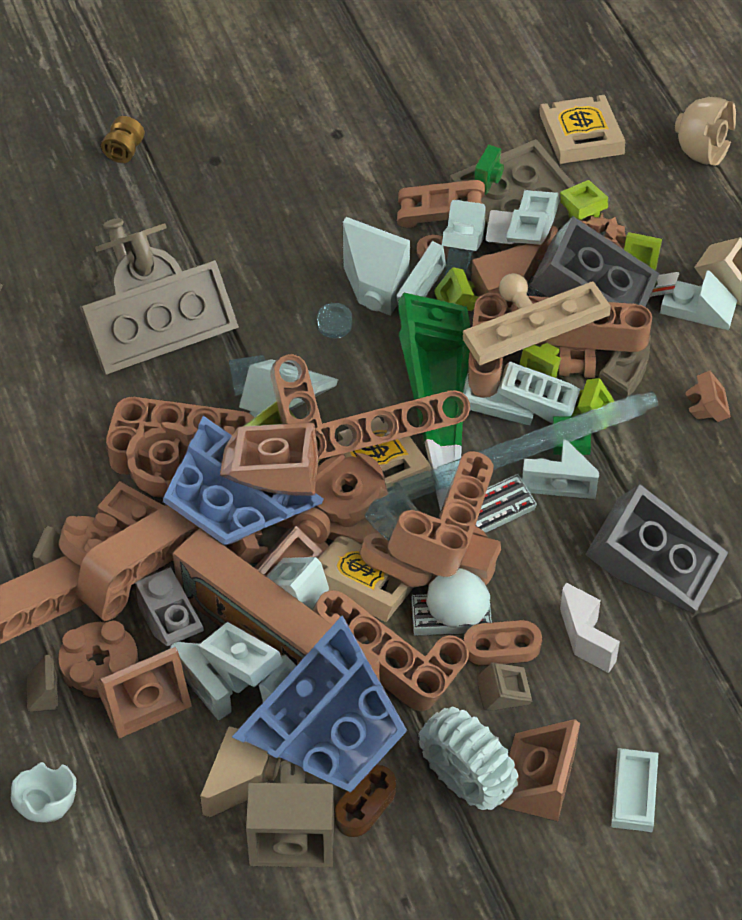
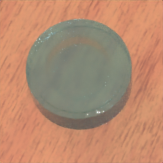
[317,303,352,338]

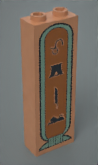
[173,528,380,681]

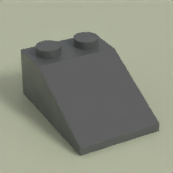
[530,216,660,307]
[585,484,728,613]

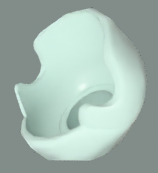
[426,568,490,628]
[11,762,76,822]

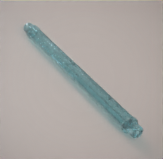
[383,391,658,506]

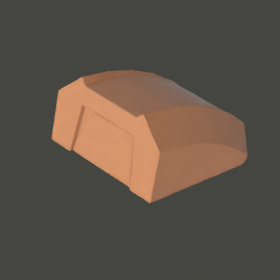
[220,423,318,496]

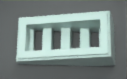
[497,362,580,424]

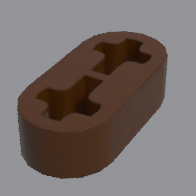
[335,765,396,837]

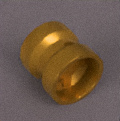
[101,116,145,163]

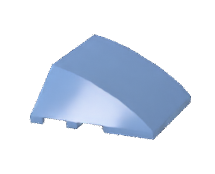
[163,416,324,545]
[232,616,407,792]

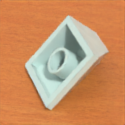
[343,217,410,316]
[239,359,338,417]

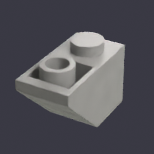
[135,567,204,646]

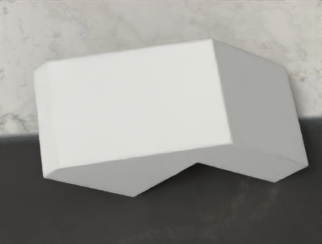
[560,583,620,673]

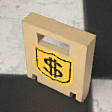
[540,95,625,164]
[337,417,431,496]
[318,536,414,622]

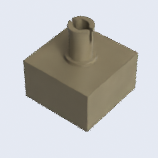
[246,760,334,867]

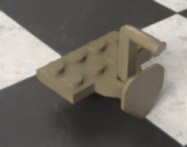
[80,218,239,375]

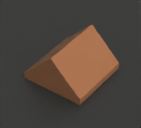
[94,647,192,739]
[500,719,580,821]

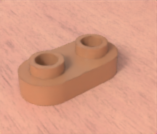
[360,533,433,587]
[464,620,542,665]

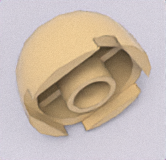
[675,97,736,166]

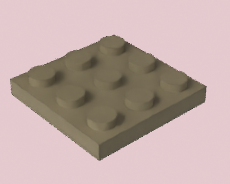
[450,139,575,251]

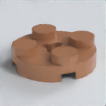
[315,453,388,527]
[59,513,122,566]
[58,621,139,698]

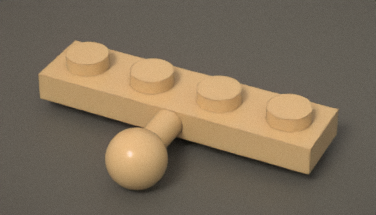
[463,273,611,366]

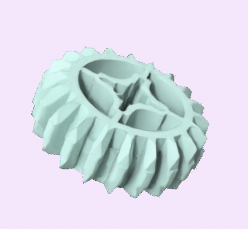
[419,707,518,810]

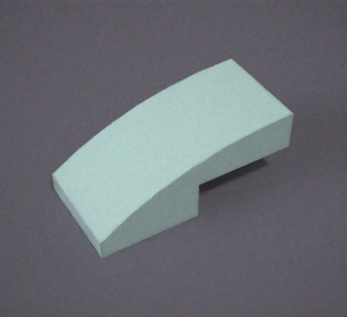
[506,190,560,245]

